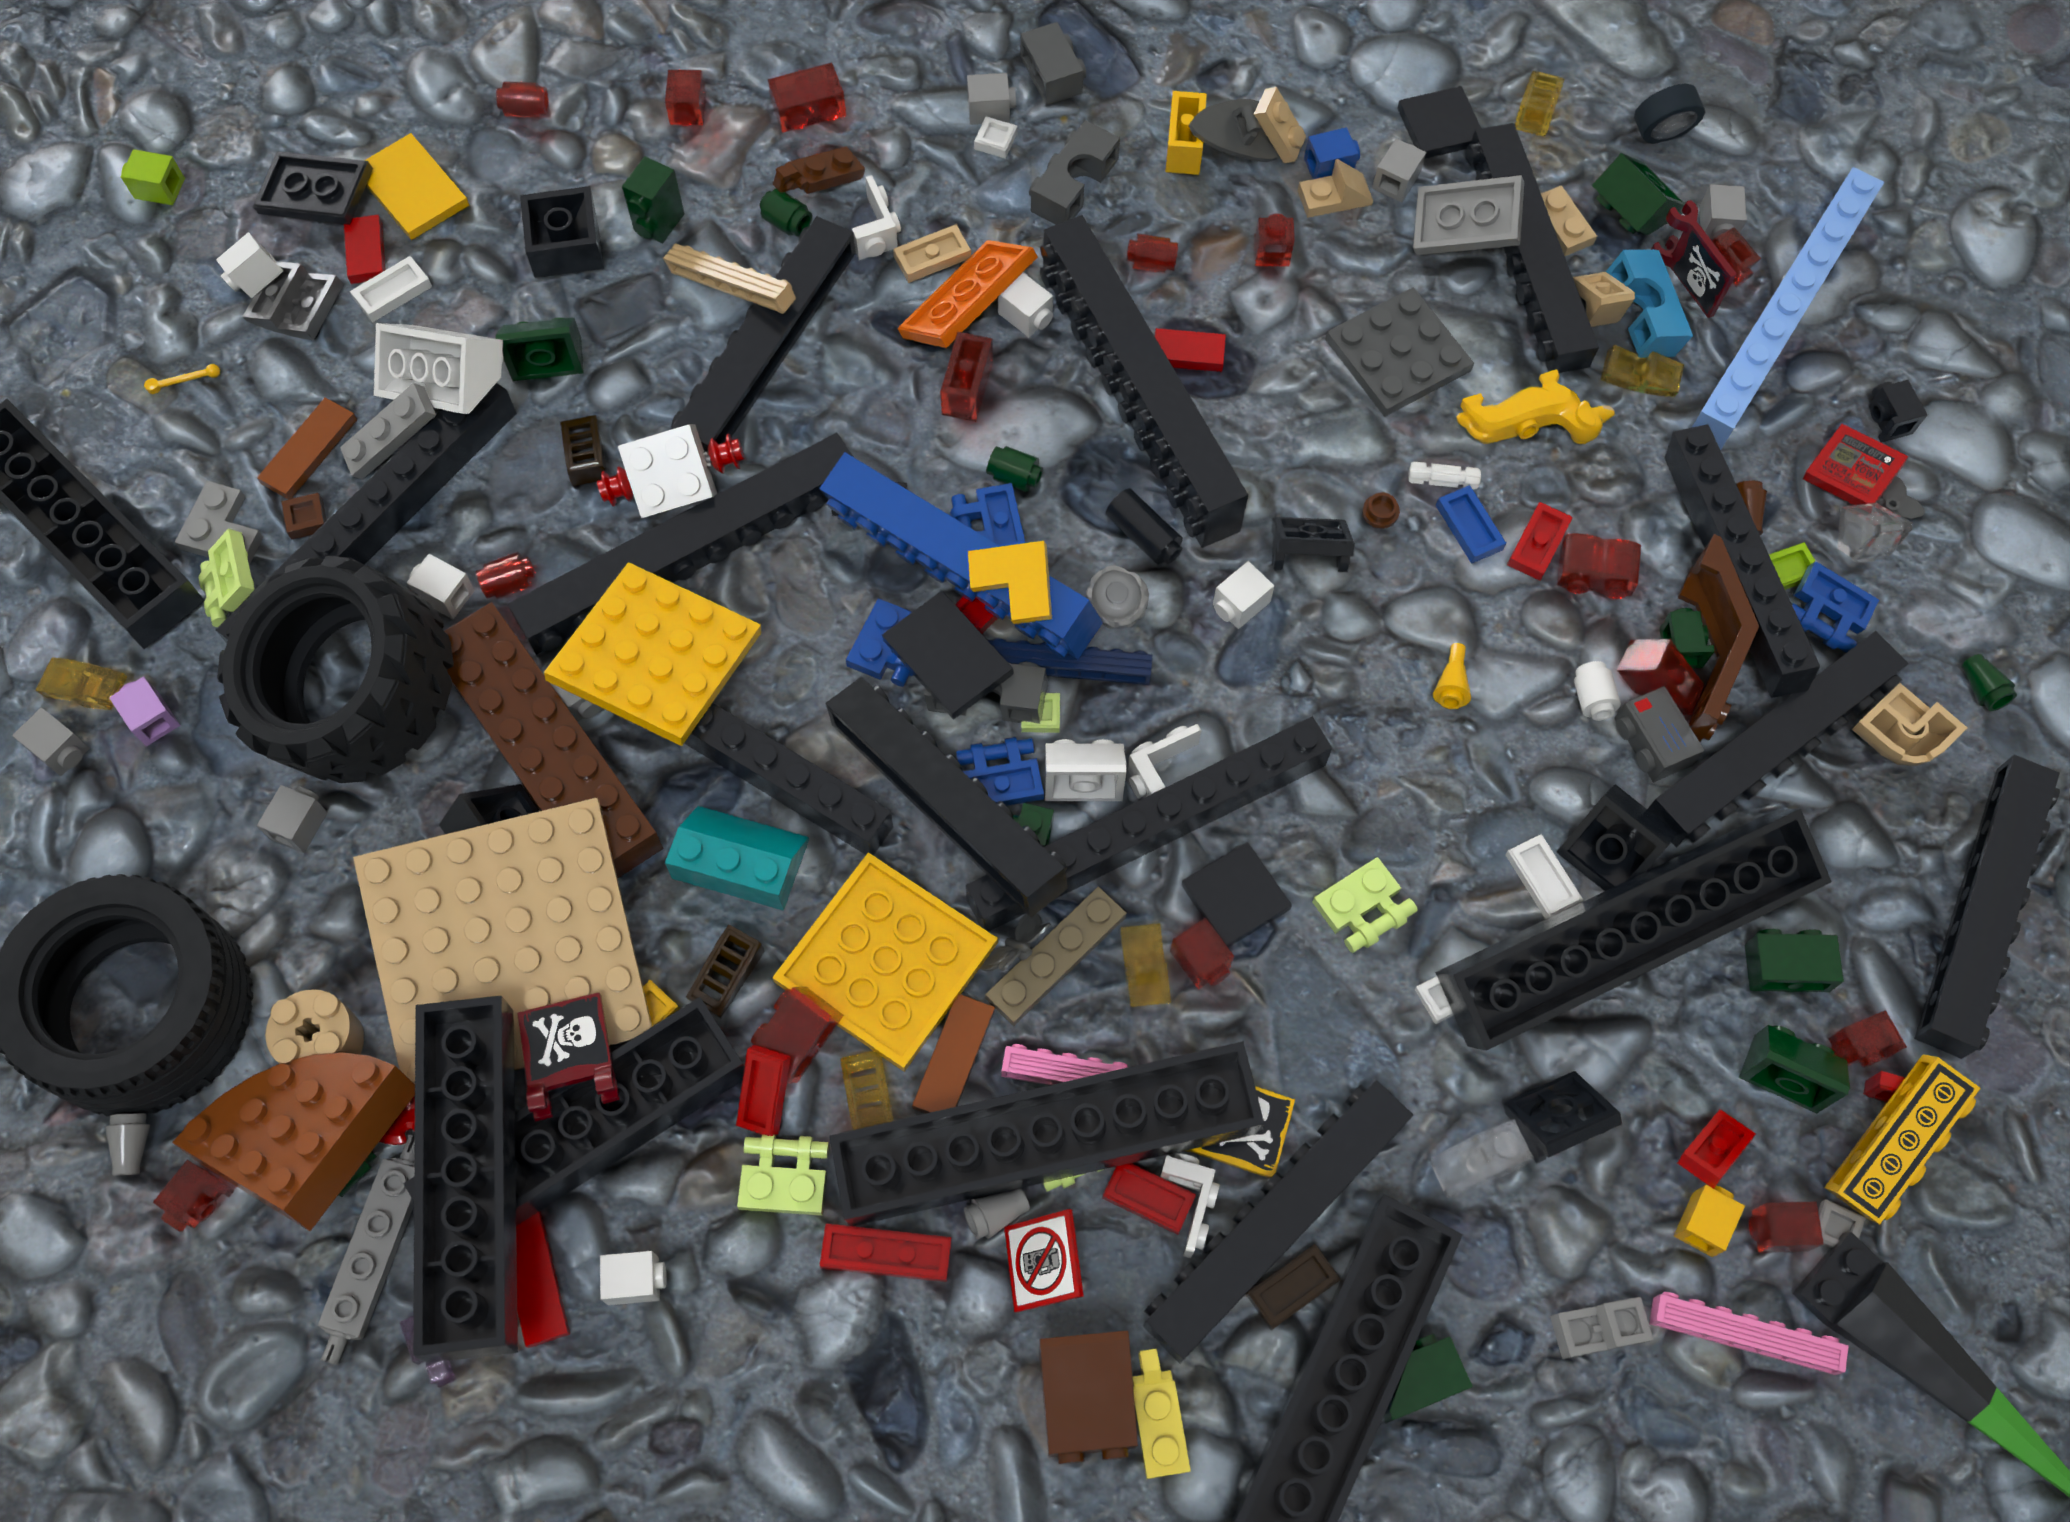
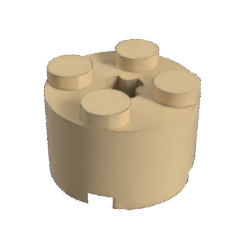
[265,990,364,1064]

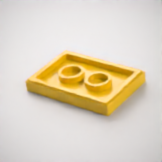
[365,133,469,240]

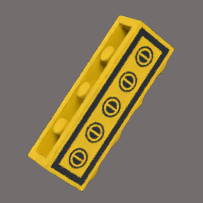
[1824,1054,1981,1224]

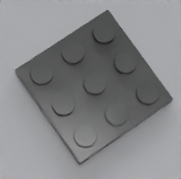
[1325,287,1474,417]

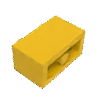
[1165,91,1207,175]

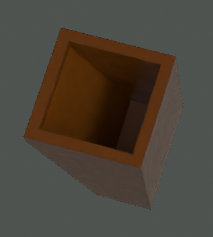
[1039,1330,1138,1465]

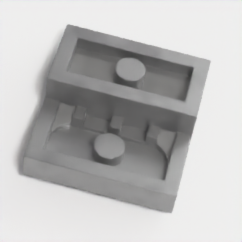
[242,262,344,340]

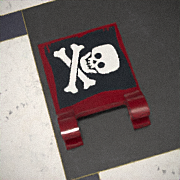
[1651,200,1737,319]
[517,992,620,1121]

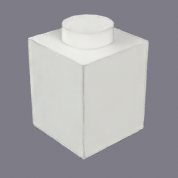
[216,232,283,298]
[998,272,1053,338]
[407,554,475,620]
[1213,561,1275,629]
[600,1251,667,1305]

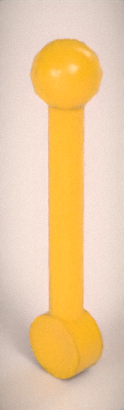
[144,364,220,394]

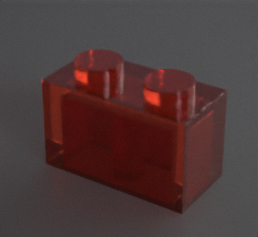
[767,62,846,133]
[940,332,993,422]
[751,987,844,1084]

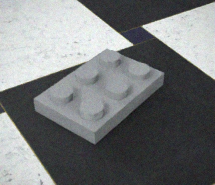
[1413,175,1524,255]

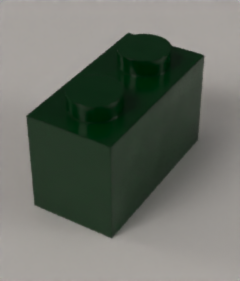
[622,156,685,244]
[1744,929,1844,992]

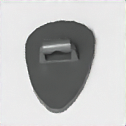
[1189,99,1280,162]

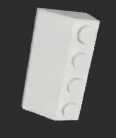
[374,323,503,414]

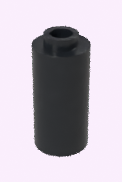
[1105,488,1183,565]

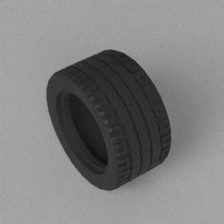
[0,874,253,1116]

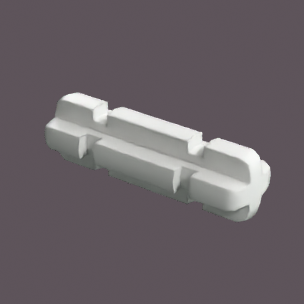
[1408,462,1481,490]

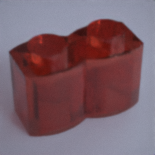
[1557,533,1641,599]

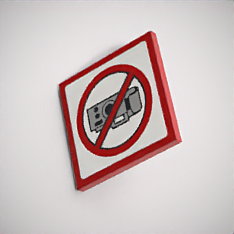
[1004,1209,1084,1313]

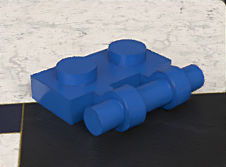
[950,483,1025,546]
[1791,561,1879,653]
[846,598,913,687]
[956,737,1044,806]

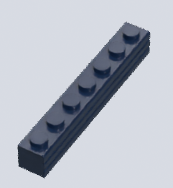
[988,638,1153,685]

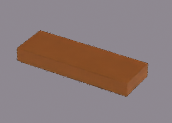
[257,397,357,500]
[912,994,995,1113]

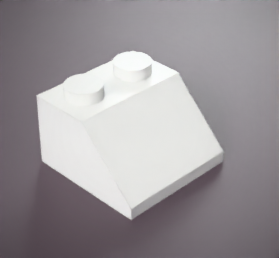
[1045,739,1126,801]

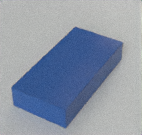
[1435,485,1506,564]

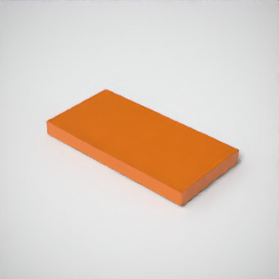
[898,240,1038,348]

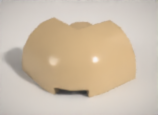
[1852,683,1967,766]

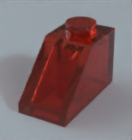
[1617,639,1704,715]

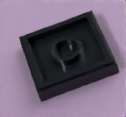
[1397,86,1481,159]
[1181,842,1292,949]

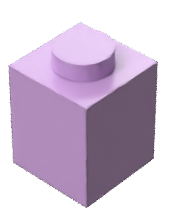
[109,676,181,747]

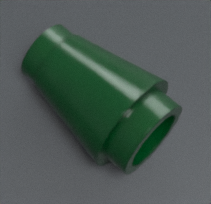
[1961,654,2017,712]

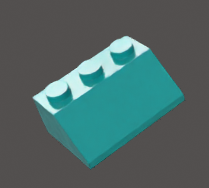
[665,806,809,911]

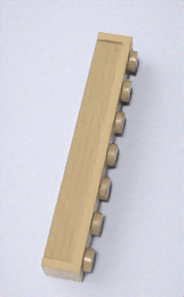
[663,244,796,314]

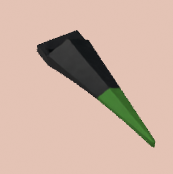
[1792,1232,2070,1497]

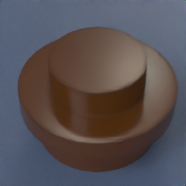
[1362,492,1400,528]

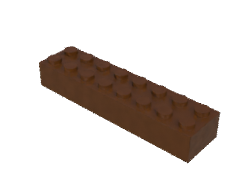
[444,602,664,878]

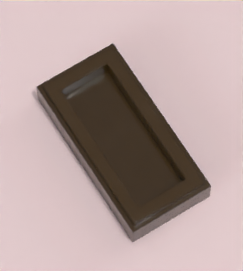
[1246,1244,1341,1331]

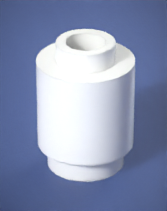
[1574,661,1621,721]

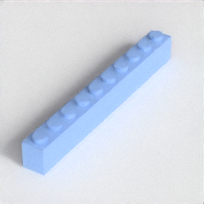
[1692,167,1884,450]

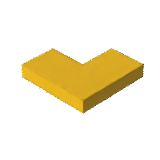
[968,541,1052,624]

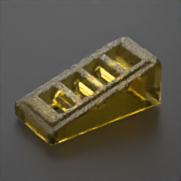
[1515,71,1565,136]
[840,1051,895,1130]

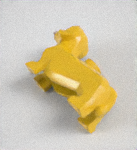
[1456,369,1615,444]

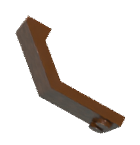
[1678,534,1759,742]

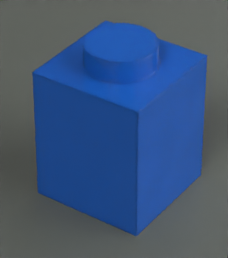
[1304,127,1360,179]

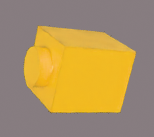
[1673,1185,1745,1257]

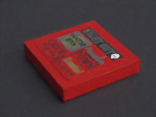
[1803,424,1908,513]

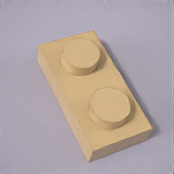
[1254,87,1306,163]
[1541,185,1597,256]
[893,224,971,283]

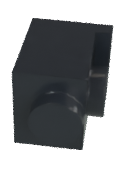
[1868,380,1928,443]

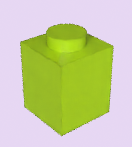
[120,149,185,206]

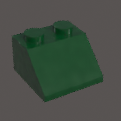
[1592,153,1685,235]
[496,318,584,381]
[1739,1025,1850,1114]

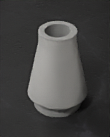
[105,1114,150,1175]
[964,1188,1030,1239]

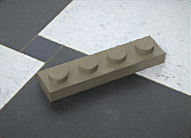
[985,887,1127,1026]

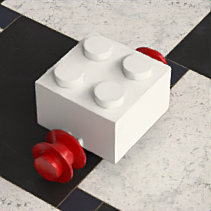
[597,424,745,518]

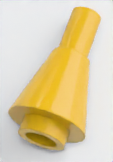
[1433,643,1471,709]

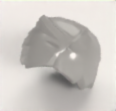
[1084,565,1149,629]

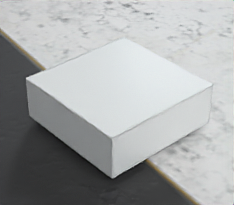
[974,116,1017,159]
[1415,976,1454,1025]

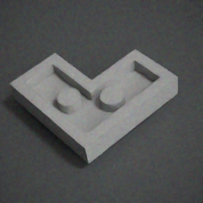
[175,481,263,565]

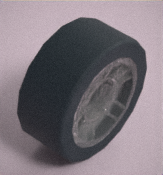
[1634,83,1706,144]

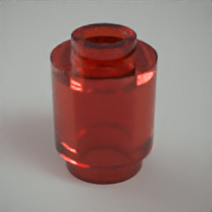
[496,81,549,118]
[1126,233,1178,273]
[476,552,536,599]

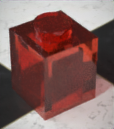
[665,70,706,126]
[1170,918,1234,989]
[1749,1201,1824,1253]

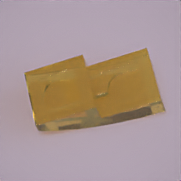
[1601,344,1684,397]
[35,657,127,710]
[1119,923,1171,1007]

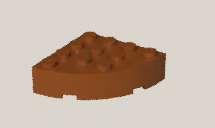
[172,1052,415,1231]

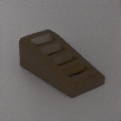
[560,415,607,486]
[686,924,765,1019]

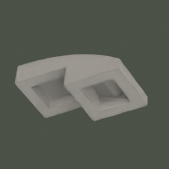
[1550,1297,1654,1360]

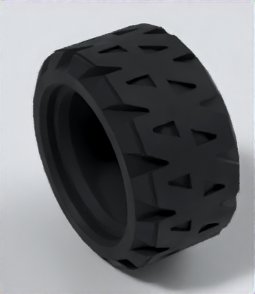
[217,556,454,783]

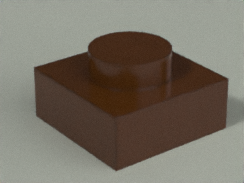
[281,493,327,540]

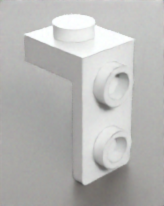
[852,175,901,260]
[1128,724,1202,799]
[1160,1153,1220,1258]

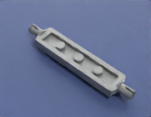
[318,1135,415,1365]

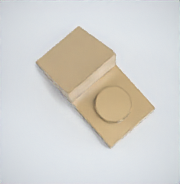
[1298,159,1373,218]
[1573,272,1635,327]

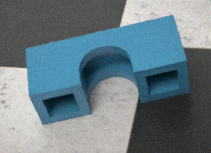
[1606,250,1693,358]

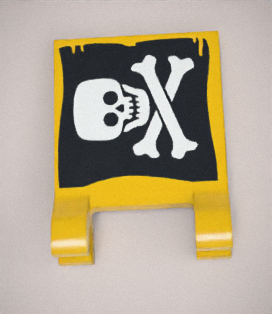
[1185,1086,1295,1179]

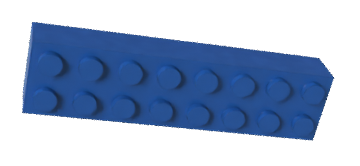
[819,452,1103,660]

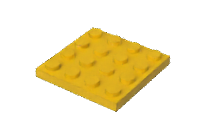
[544,562,761,746]
[772,852,998,1072]

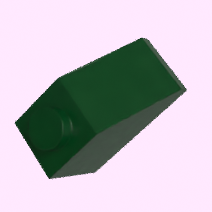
[1383,1333,1473,1423]

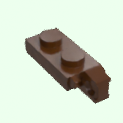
[773,146,865,194]

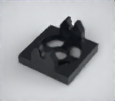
[1272,517,1355,572]
[1503,1071,1622,1164]

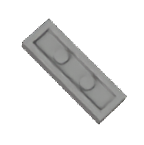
[340,383,436,479]

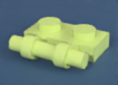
[198,528,254,627]
[1312,857,1418,953]
[737,1134,829,1216]

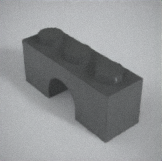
[1029,120,1120,225]
[924,662,1048,724]

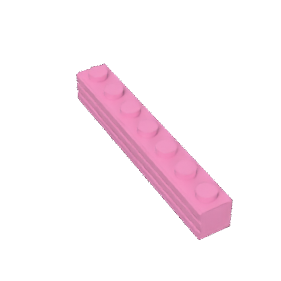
[1001,1044,1128,1085]
[1649,1292,1849,1375]

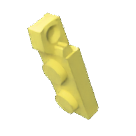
[1132,1348,1191,1480]

